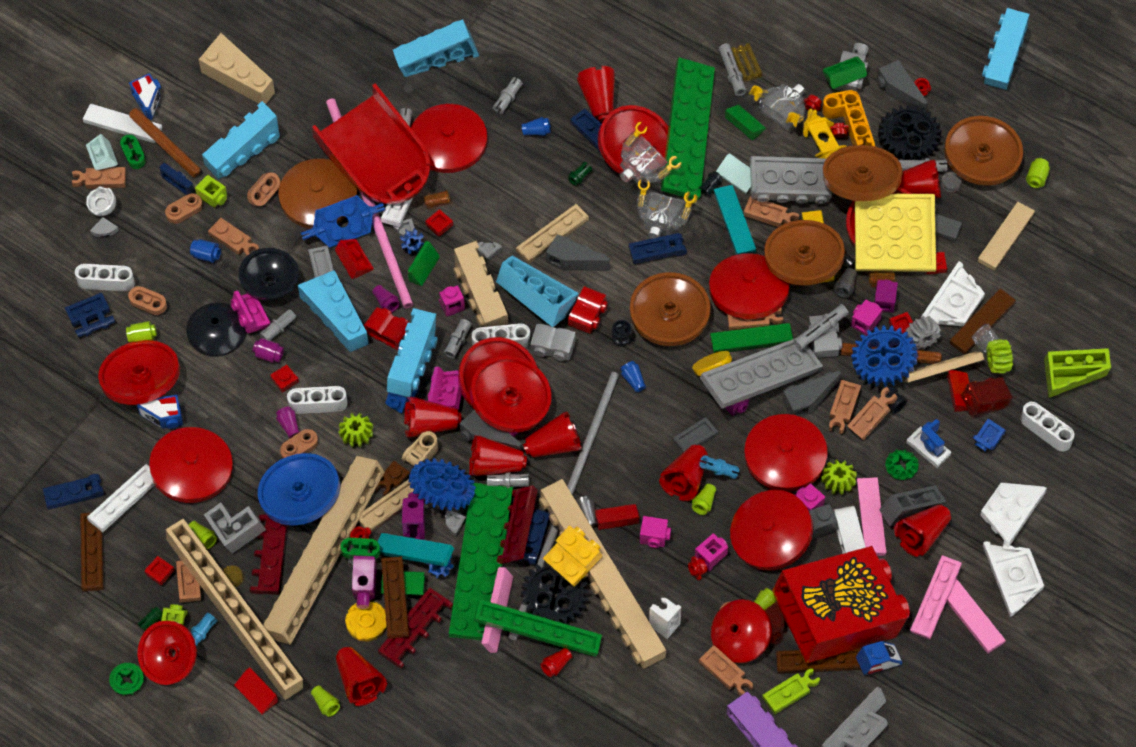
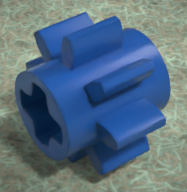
[400,228,424,254]
[426,556,454,578]

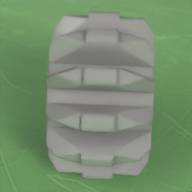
[906,316,941,350]

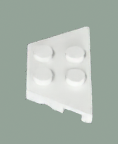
[921,262,985,326]
[981,483,1047,547]
[983,542,1044,617]

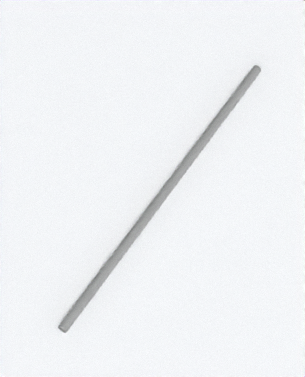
[509,372,619,640]

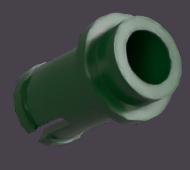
[568,162,592,186]
[137,607,163,632]

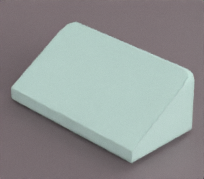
[86,134,118,170]
[716,154,751,194]

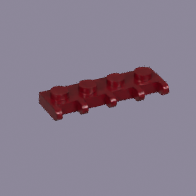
[497,485,538,564]
[249,515,287,595]
[378,588,453,669]

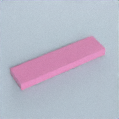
[857,477,886,556]
[910,555,962,640]
[481,567,513,653]
[946,579,1005,654]

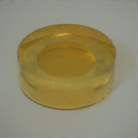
[223,565,243,587]

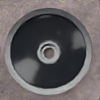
[239,248,299,300]
[186,302,247,357]

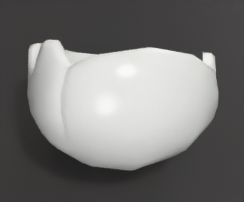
[86,186,116,216]

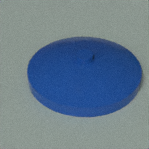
[258,453,340,525]

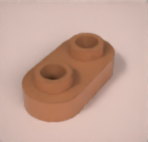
[247,173,280,206]
[165,194,203,224]
[128,286,167,315]
[280,429,318,458]

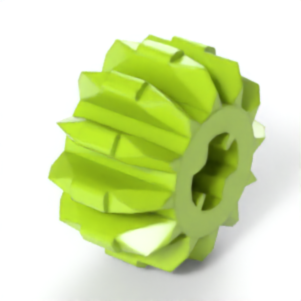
[986,339,1013,374]
[339,413,373,448]
[821,459,857,495]

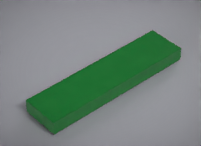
[710,323,793,353]

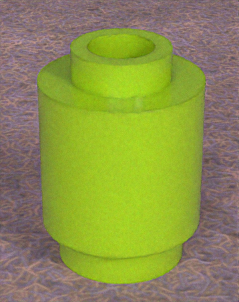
[1026,158,1050,188]
[126,321,157,343]

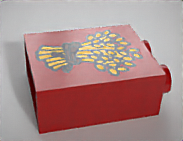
[772,546,910,664]

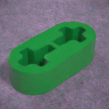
[120,135,146,169]
[340,537,380,559]

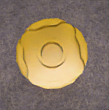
[692,351,732,376]
[345,601,387,642]

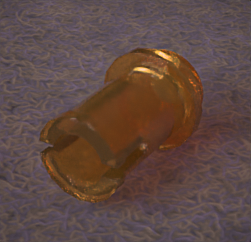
[424,190,450,208]
[869,271,895,287]

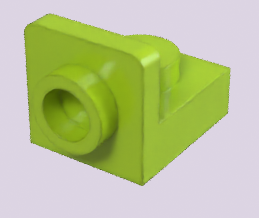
[161,604,188,625]

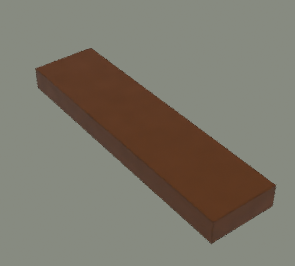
[949,288,1016,355]
[80,512,104,592]
[381,556,409,639]
[776,648,861,674]

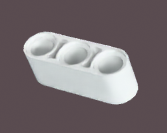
[75,264,135,291]
[472,324,530,348]
[287,386,348,414]
[1021,402,1074,452]
[833,506,866,554]

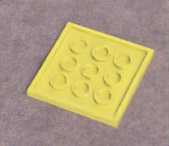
[855,194,936,272]

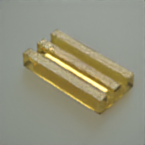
[731,43,762,82]

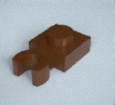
[375,461,410,497]

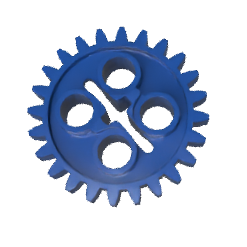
[851,325,918,387]
[408,458,476,511]

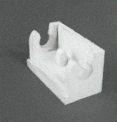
[649,598,681,639]

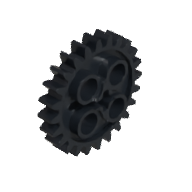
[878,104,942,160]
[520,561,589,624]

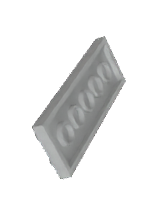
[700,339,823,409]

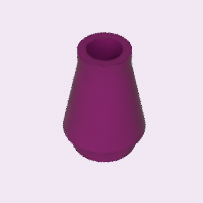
[372,285,399,312]
[276,406,300,438]

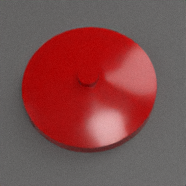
[411,104,487,173]
[598,105,668,179]
[709,253,789,319]
[458,337,537,407]
[98,340,180,405]
[470,356,551,432]
[744,414,827,491]
[149,427,232,503]
[730,490,813,570]

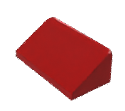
[335,239,374,279]
[947,370,975,412]
[595,504,639,530]
[234,667,278,715]

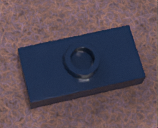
[159,163,195,195]

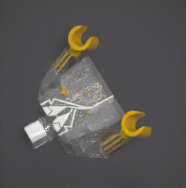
[749,84,806,131]
[620,122,681,184]
[637,180,698,239]

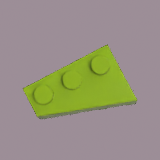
[1044,348,1111,398]

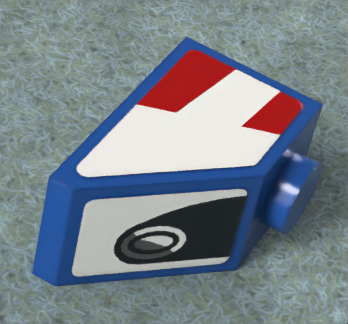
[129,73,161,120]
[137,395,183,429]
[856,641,903,676]

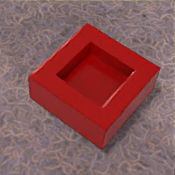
[425,209,453,237]
[926,252,947,274]
[889,312,913,334]
[270,364,299,393]
[144,556,175,585]

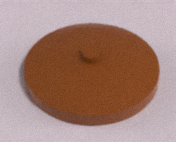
[944,116,1023,186]
[823,145,902,201]
[279,159,357,229]
[764,220,845,285]
[630,272,710,346]

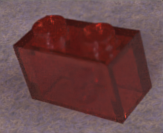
[961,377,1013,415]

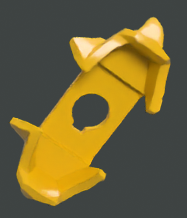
[803,109,847,159]

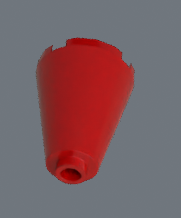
[577,66,615,122]
[899,160,941,199]
[404,397,461,437]
[523,411,583,458]
[469,435,527,476]
[659,445,708,501]
[894,505,951,557]
[336,647,387,706]

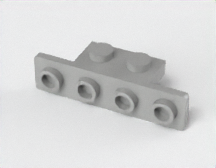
[822,687,888,747]

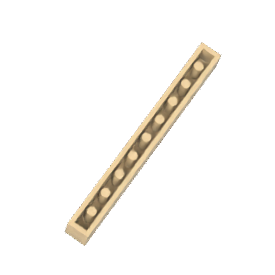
[263,456,385,645]
[539,479,666,669]
[166,519,303,700]

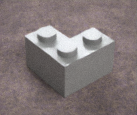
[204,503,266,554]

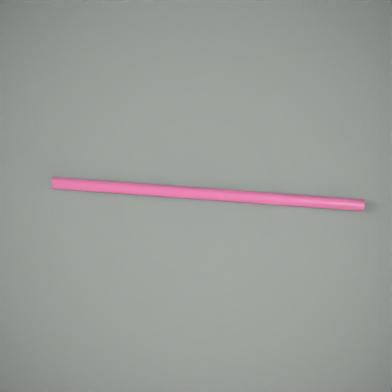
[326,98,413,309]

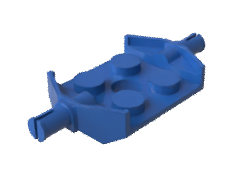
[300,195,385,248]

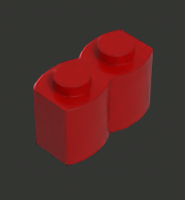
[568,286,608,334]
[364,307,409,350]

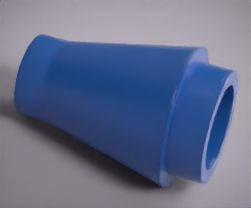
[522,117,551,136]
[620,361,646,393]

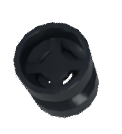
[612,320,632,347]
[879,385,908,414]

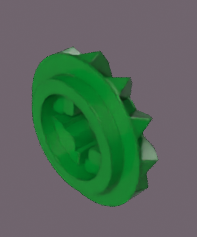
[885,449,919,480]
[109,663,144,696]

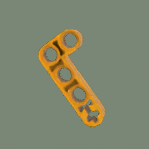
[822,90,875,146]

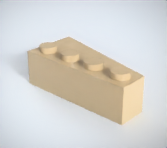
[199,33,275,104]
[453,241,508,327]

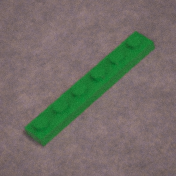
[474,599,602,657]

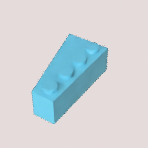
[982,8,1029,90]
[393,19,480,77]
[202,101,280,180]
[496,256,579,327]
[298,270,369,352]
[387,308,438,397]

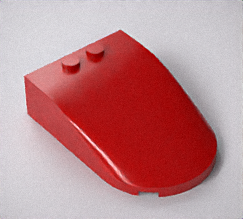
[312,83,430,204]

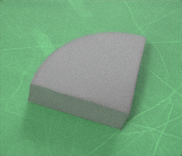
[90,217,119,237]
[393,218,415,239]
[477,242,502,262]
[445,509,466,536]

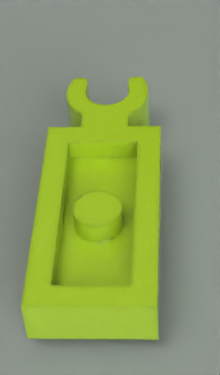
[762,669,820,715]

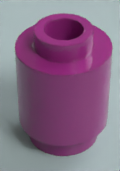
[252,338,284,363]

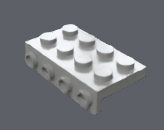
[750,156,832,204]

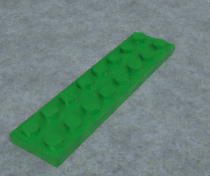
[661,57,715,201]
[449,483,513,641]

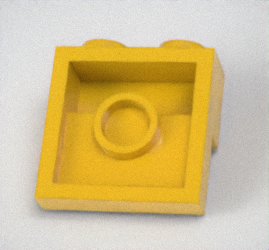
[543,525,602,587]

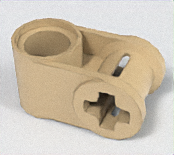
[402,431,439,466]

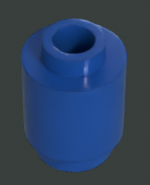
[190,239,221,263]

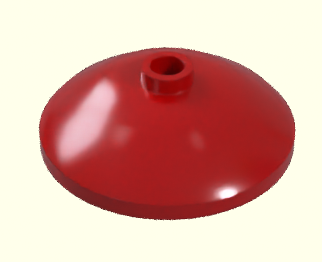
[711,599,772,663]
[137,620,197,685]

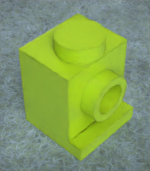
[195,175,227,208]

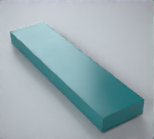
[714,184,756,255]
[377,533,454,566]

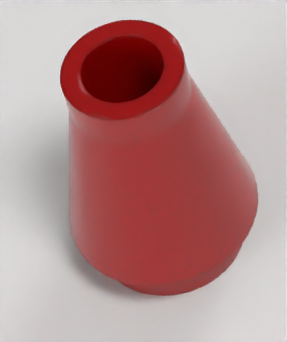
[540,648,572,677]

